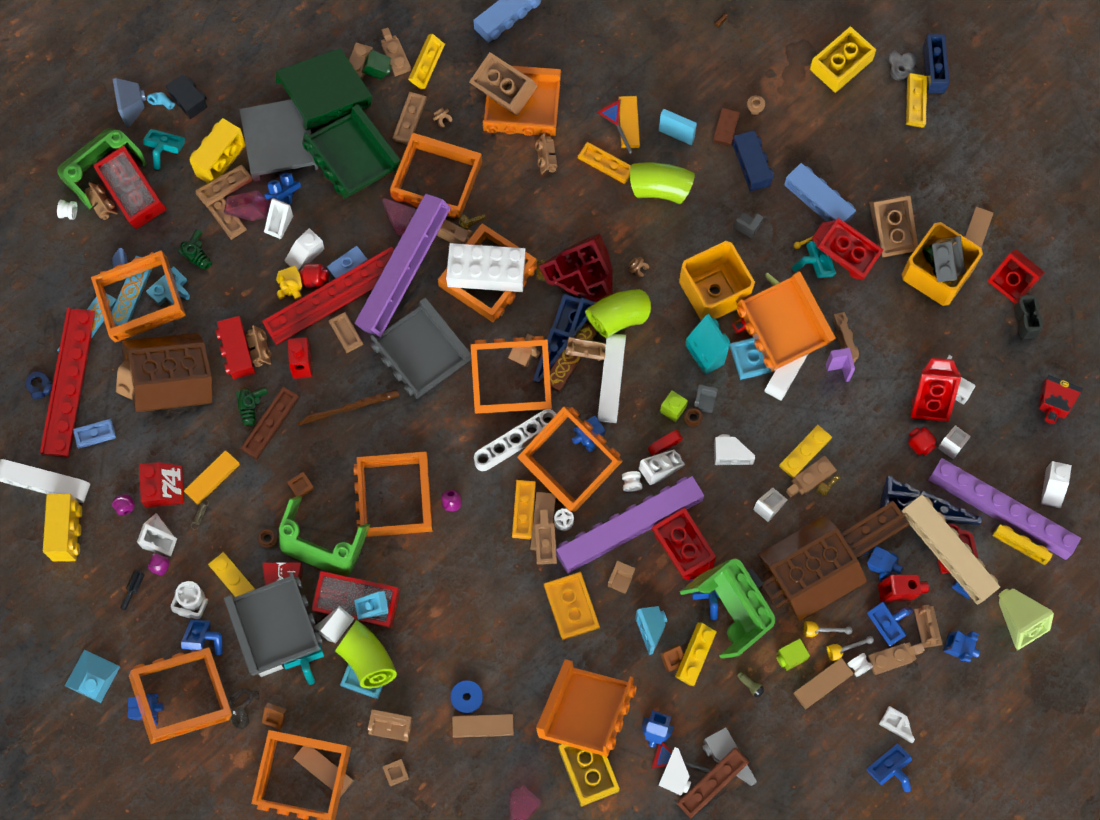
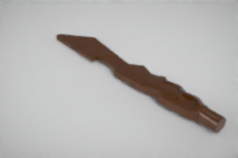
[297,389,399,426]

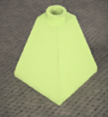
[999,588,1054,650]

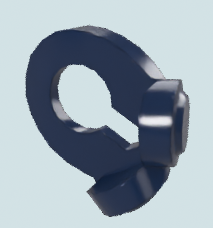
[26,371,53,399]

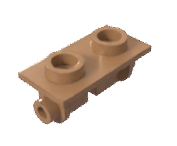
[535,133,558,174]
[85,182,118,220]
[246,325,272,367]
[565,337,606,361]
[914,605,942,648]

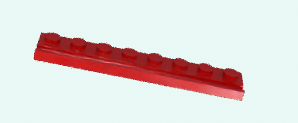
[262,247,394,345]
[40,308,96,458]

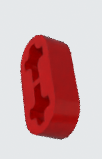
[647,430,683,456]

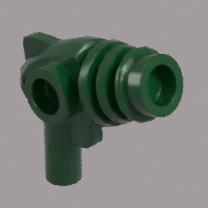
[178,229,212,270]
[235,387,268,426]

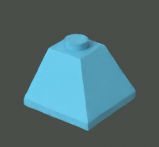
[635,606,667,655]
[65,650,120,703]

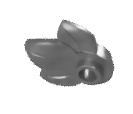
[889,50,921,81]

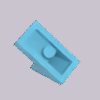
[354,591,388,620]

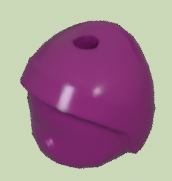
[441,490,461,512]
[112,494,135,515]
[148,553,170,576]

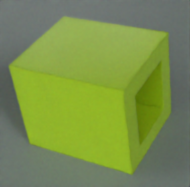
[660,391,688,423]
[776,639,810,671]

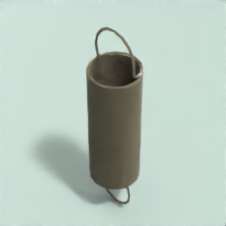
[191,499,209,530]

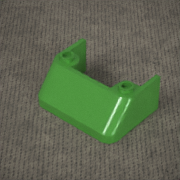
[57,128,147,209]
[279,496,370,577]
[679,559,775,658]

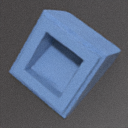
[112,248,128,267]

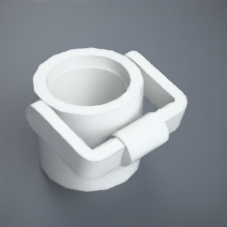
[171,581,208,619]

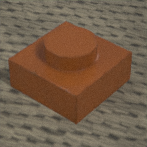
[287,472,314,497]
[660,644,684,672]
[262,703,287,729]

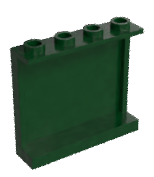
[276,48,372,131]
[302,105,401,199]

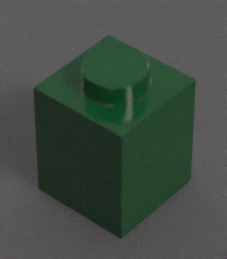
[362,50,392,80]

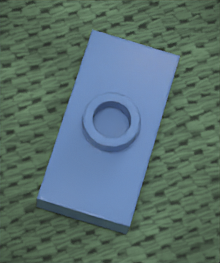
[327,246,368,279]
[73,418,116,449]

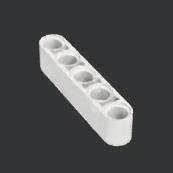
[598,334,626,423]
[764,354,808,401]
[474,409,556,471]
[0,459,90,503]

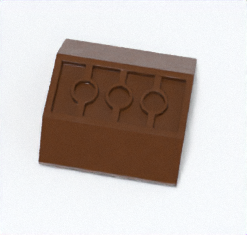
[122,333,212,412]
[758,515,867,622]

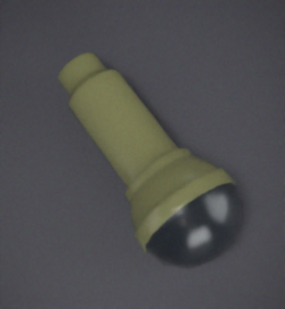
[737,672,764,697]

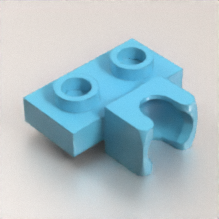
[146,267,190,306]

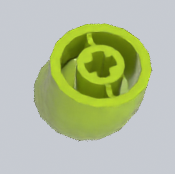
[630,162,695,204]
[585,289,651,339]
[335,620,397,689]

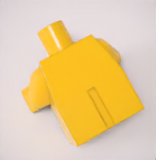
[276,266,302,300]

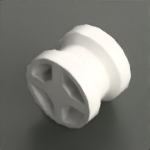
[57,200,77,220]
[622,471,643,492]
[554,509,574,531]
[847,653,873,677]

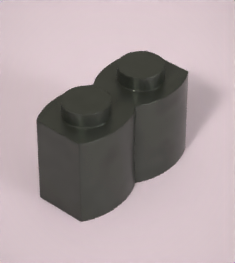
[1014,295,1043,339]

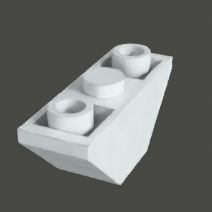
[639,450,685,485]

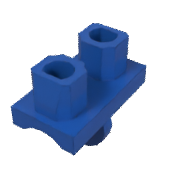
[264,173,301,205]

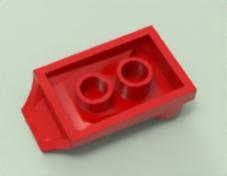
[811,218,884,280]
[910,358,961,422]
[651,508,716,581]

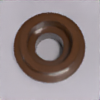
[684,408,703,427]
[258,528,278,548]

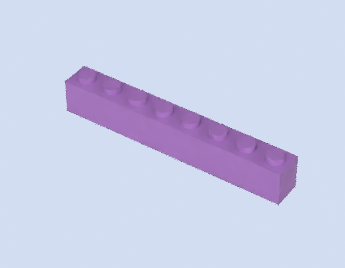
[355,194,451,337]
[928,458,1081,560]
[556,476,704,574]

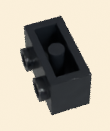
[166,74,207,119]

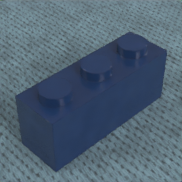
[923,34,950,93]
[732,130,774,192]

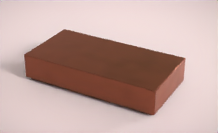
[713,108,740,146]

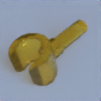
[459,214,486,229]
[817,474,841,495]

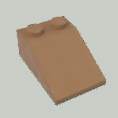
[469,52,538,116]
[869,195,918,258]

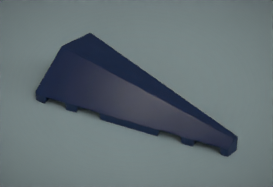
[533,294,596,383]
[880,476,982,525]

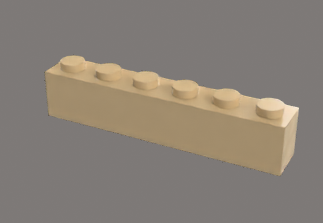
[901,494,1000,605]

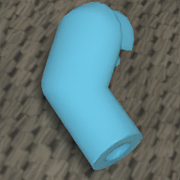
[147,92,175,110]

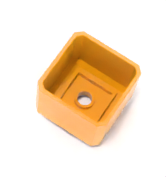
[902,222,983,306]
[679,241,755,321]

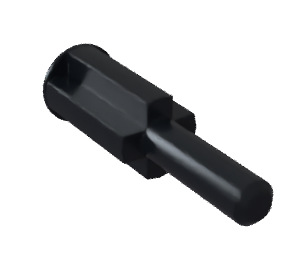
[120,570,145,610]

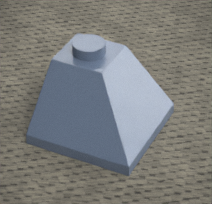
[113,78,146,128]

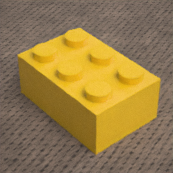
[810,26,876,93]
[189,118,246,183]
[43,494,82,562]
[558,744,620,807]

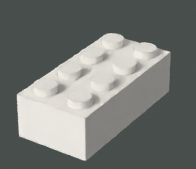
[446,243,526,292]

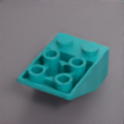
[685,314,730,376]

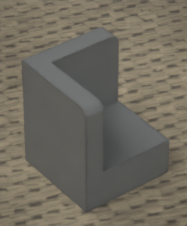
[733,213,764,239]
[694,385,718,414]

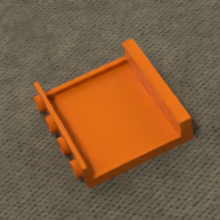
[483,66,561,137]
[736,271,836,372]
[536,659,637,757]

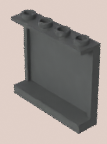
[239,99,318,182]
[370,298,471,399]
[224,572,323,676]

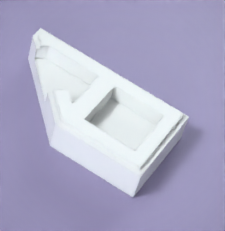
[879,706,915,743]

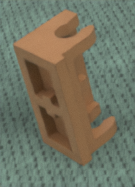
[437,219,473,244]
[368,709,413,742]

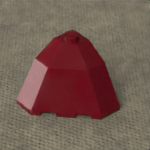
[539,233,613,302]

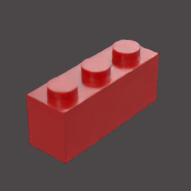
[216,316,255,379]

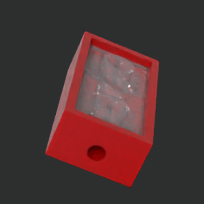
[93,146,167,230]
[311,571,401,628]

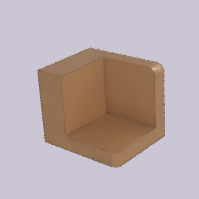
[608,561,636,594]

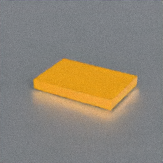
[543,572,600,640]

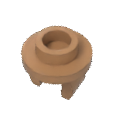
[747,95,765,115]
[432,107,452,128]
[629,257,649,277]

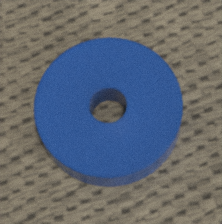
[451,680,483,714]

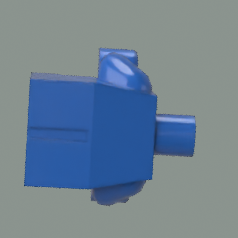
[571,416,605,452]
[867,546,903,582]
[943,631,980,662]
[128,693,164,725]
[642,710,674,747]

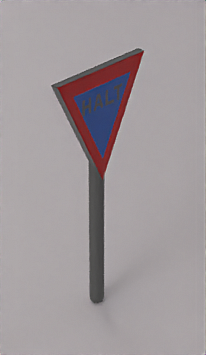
[597,99,632,154]
[651,742,712,772]

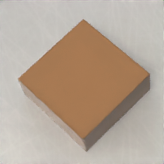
[383,759,409,787]

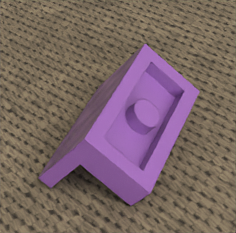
[826,348,855,382]

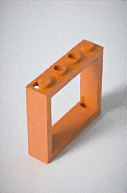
[390,133,482,219]
[438,223,537,322]
[91,250,186,343]
[471,336,552,414]
[517,407,623,512]
[354,452,433,537]
[129,648,232,744]
[251,730,351,820]

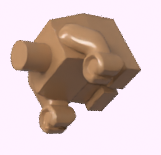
[508,334,541,367]

